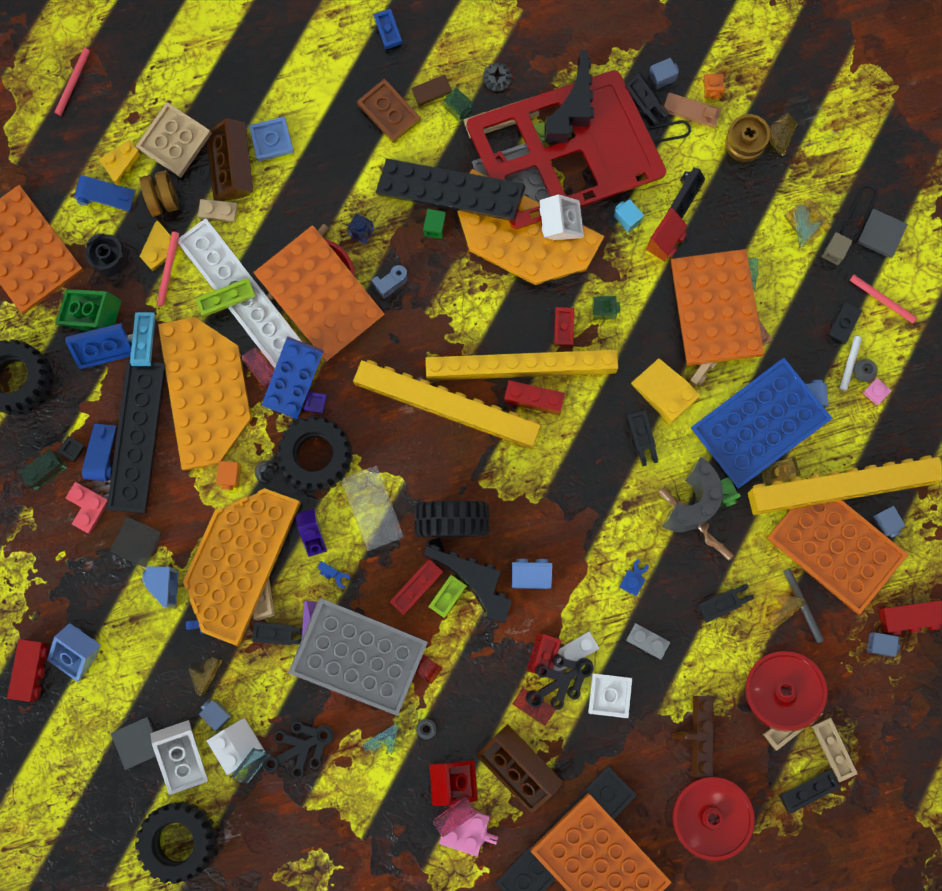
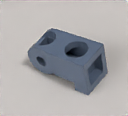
[371,265,408,299]

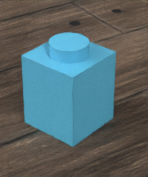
[614,199,644,233]

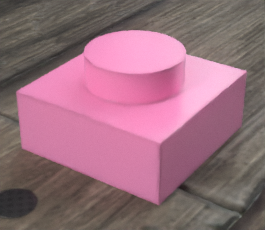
[863,378,892,405]

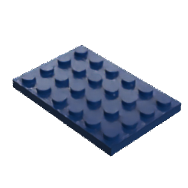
[691,358,833,489]

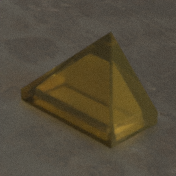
[769,113,798,156]

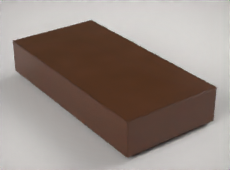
[411,75,452,106]

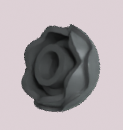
[853,359,878,382]
[255,460,277,482]

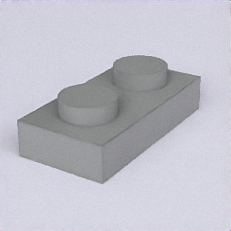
[626,623,670,660]

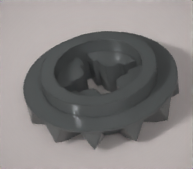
[483,62,512,91]

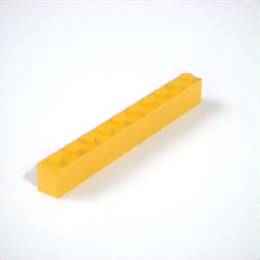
[426,350,618,381]
[353,360,541,449]
[748,455,942,515]

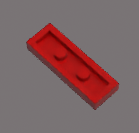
[390,559,444,615]

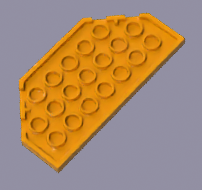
[457,169,604,285]
[158,317,252,471]
[183,488,301,647]

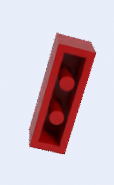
[504,380,565,416]
[879,600,942,636]
[7,639,49,702]

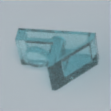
[794,205,823,248]
[362,723,400,755]

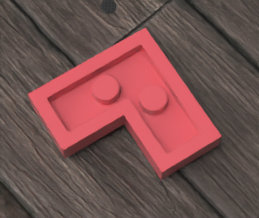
[65,482,108,534]

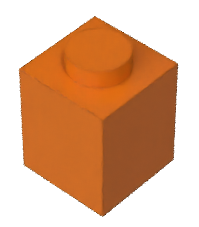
[216,461,241,490]

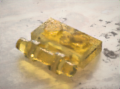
[784,198,832,245]

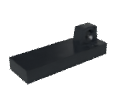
[666,167,705,219]
[779,769,840,814]

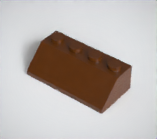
[207,118,253,201]
[476,724,564,814]

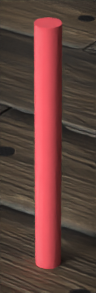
[54,48,90,116]
[157,232,179,306]
[849,275,917,324]

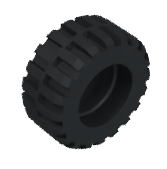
[0,339,53,415]
[277,416,353,492]
[414,501,489,538]
[135,802,217,884]

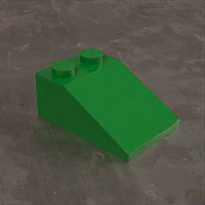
[55,289,122,332]

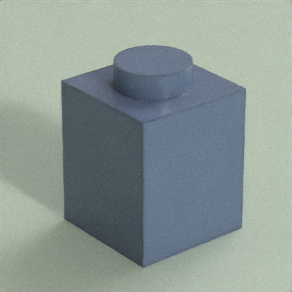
[649,57,679,90]
[872,506,906,538]
[867,633,900,657]
[199,699,233,731]

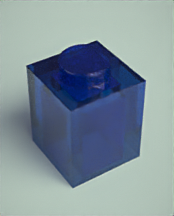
[347,213,374,244]

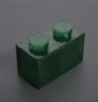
[18,449,68,490]

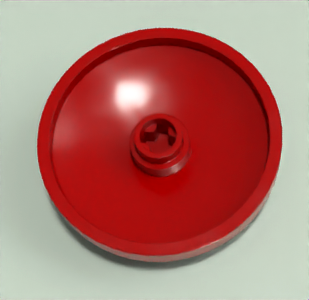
[745,651,828,732]
[672,777,755,861]

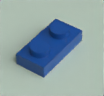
[373,9,402,50]

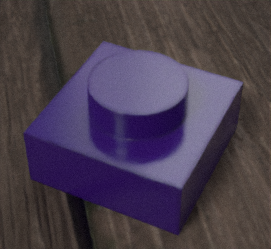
[304,391,327,414]

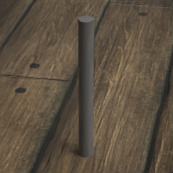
[783,568,824,643]

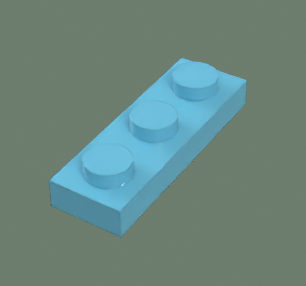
[130,312,156,366]

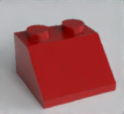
[646,208,687,262]
[429,760,478,806]

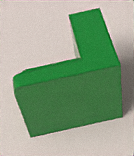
[423,209,446,239]

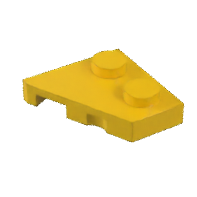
[99,139,140,186]
[140,220,181,271]

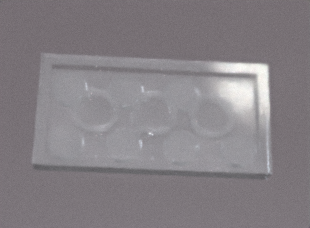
[341,465,404,552]

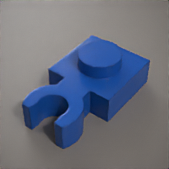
[619,559,649,596]

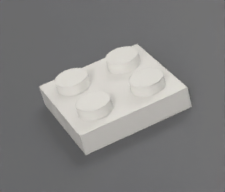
[588,673,632,718]

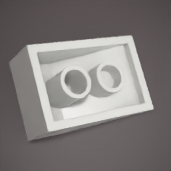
[150,720,208,795]

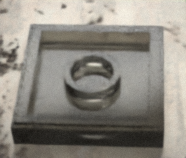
[110,517,162,568]

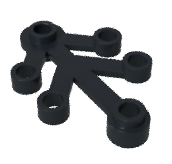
[526,654,594,710]
[262,721,334,779]

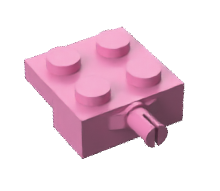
[439,805,498,856]

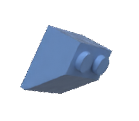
[142,566,179,609]
[47,623,101,682]

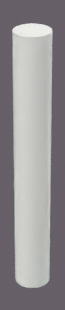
[839,336,862,392]

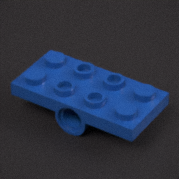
[261,336,324,419]

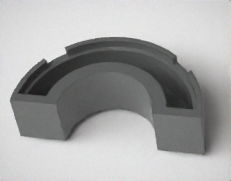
[662,457,723,532]

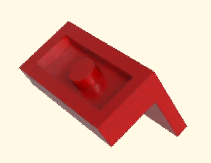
[526,633,562,678]

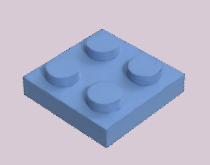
[249,116,294,162]

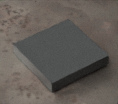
[857,209,908,258]
[111,717,156,770]

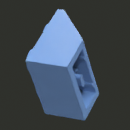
[512,559,552,589]

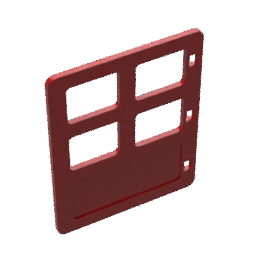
[466,70,666,229]

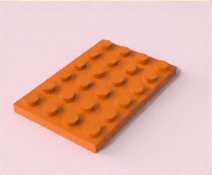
[0,185,84,315]
[253,225,385,362]
[671,249,764,366]
[766,500,909,615]
[530,793,672,891]

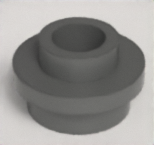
[417,719,436,739]

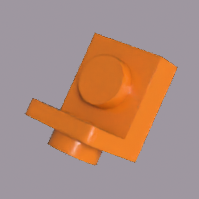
[704,74,725,100]

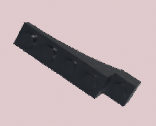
[544,50,594,143]
[422,545,512,623]

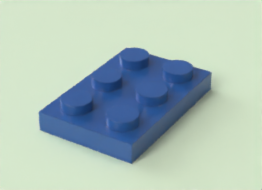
[65,323,132,369]

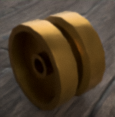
[725,114,770,162]
[140,170,179,217]

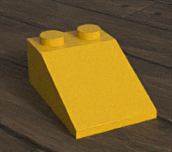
[631,358,701,425]

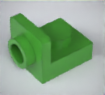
[720,477,741,507]

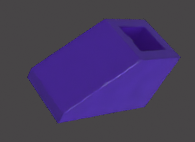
[296,509,327,557]

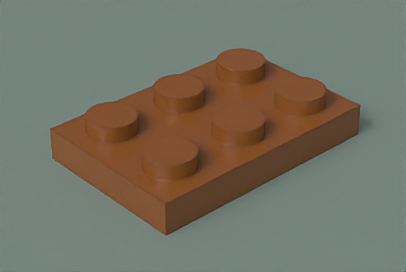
[357,78,421,143]

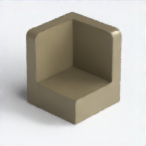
[821,232,852,265]

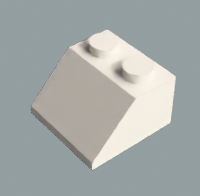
[540,194,584,240]
[207,718,265,775]

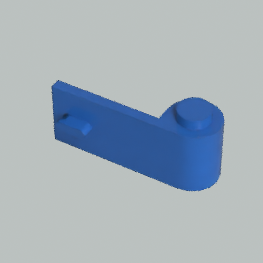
[74,176,135,212]
[82,424,117,482]

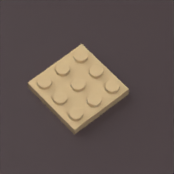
[135,102,212,178]

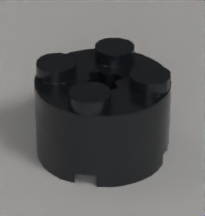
[84,233,128,277]

